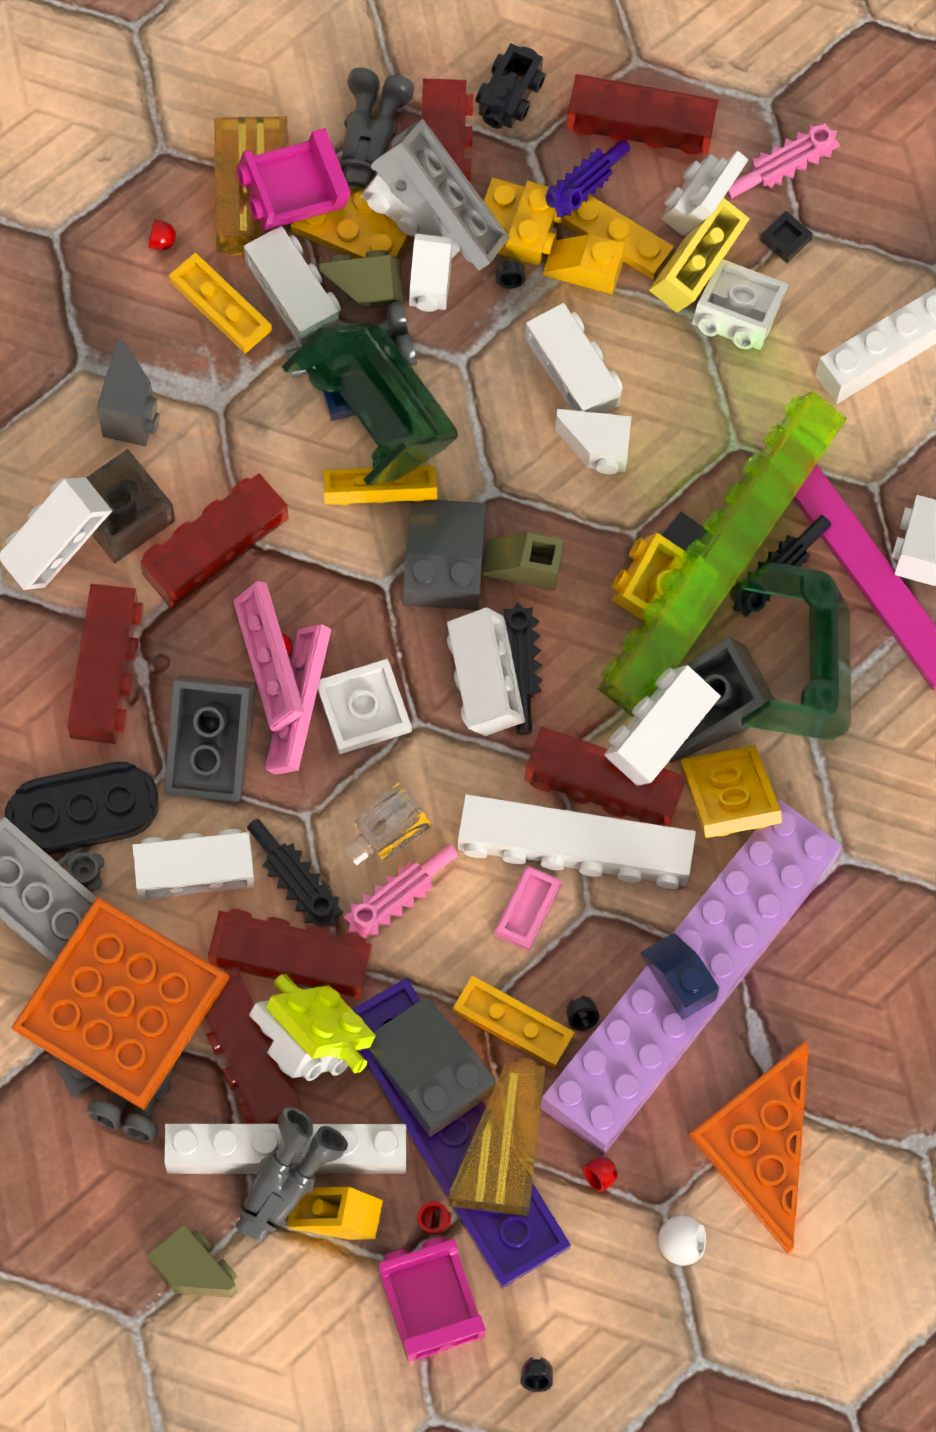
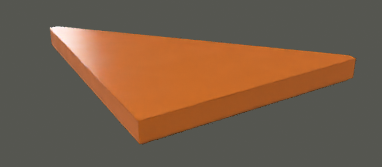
[689,1041,809,1254]

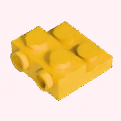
[484,177,564,266]
[611,533,718,638]

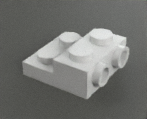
[661,151,748,237]
[692,259,789,350]
[249,1001,348,1081]

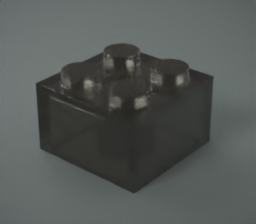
[86,449,175,564]

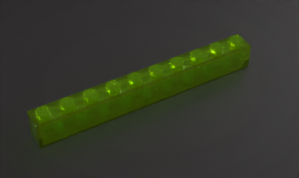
[597,391,847,717]

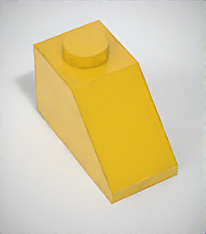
[543,234,625,295]
[286,1187,383,1240]

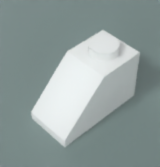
[409,234,452,312]
[555,409,632,474]

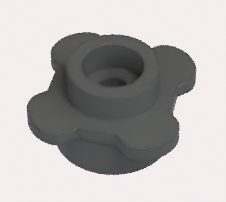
[66,852,105,891]

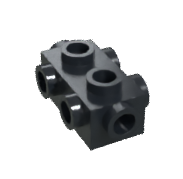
[476,43,546,129]

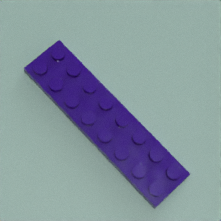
[352,978,571,1289]

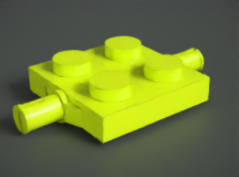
[266,974,376,1073]

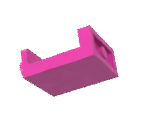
[236,128,351,231]
[378,1237,486,1362]

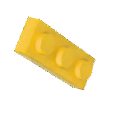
[562,194,674,280]
[169,252,272,354]
[323,465,437,505]
[452,975,575,1069]

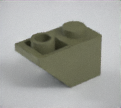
[319,250,403,308]
[482,532,565,591]
[147,1224,238,1298]

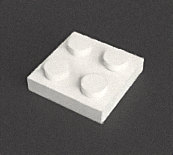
[317,659,412,754]

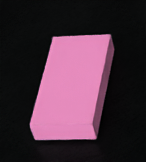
[494,865,562,952]

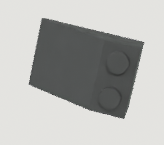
[403,500,486,610]
[635,637,780,763]
[164,675,256,802]
[366,996,496,1137]

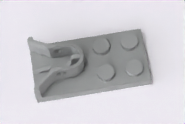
[371,118,510,271]
[0,817,97,965]

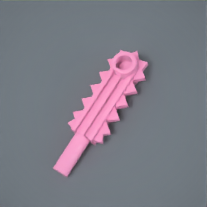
[726,123,840,199]
[343,844,458,941]

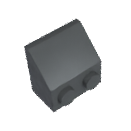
[97,339,160,447]

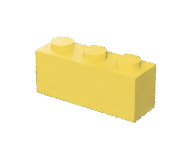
[649,197,750,313]

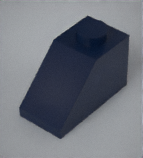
[640,933,719,1020]

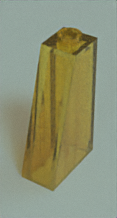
[214,116,288,255]
[448,1058,545,1216]

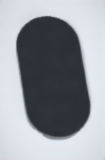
[5,762,159,855]

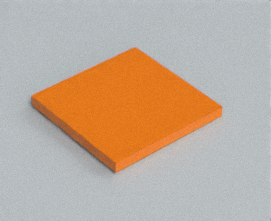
[11,896,230,1111]

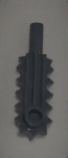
[730,515,831,617]
[503,602,543,735]
[247,819,343,930]

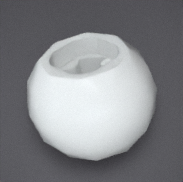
[658,1214,706,1266]

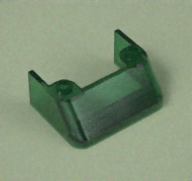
[282,323,458,485]
[742,562,851,740]

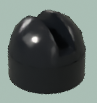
[496,256,526,289]
[566,996,600,1030]
[520,1357,553,1392]

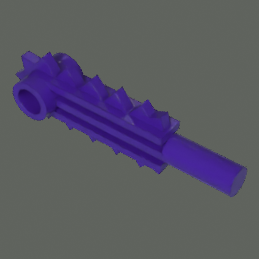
[546,140,630,217]

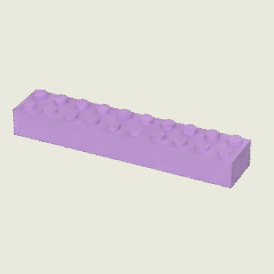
[541,799,842,1156]

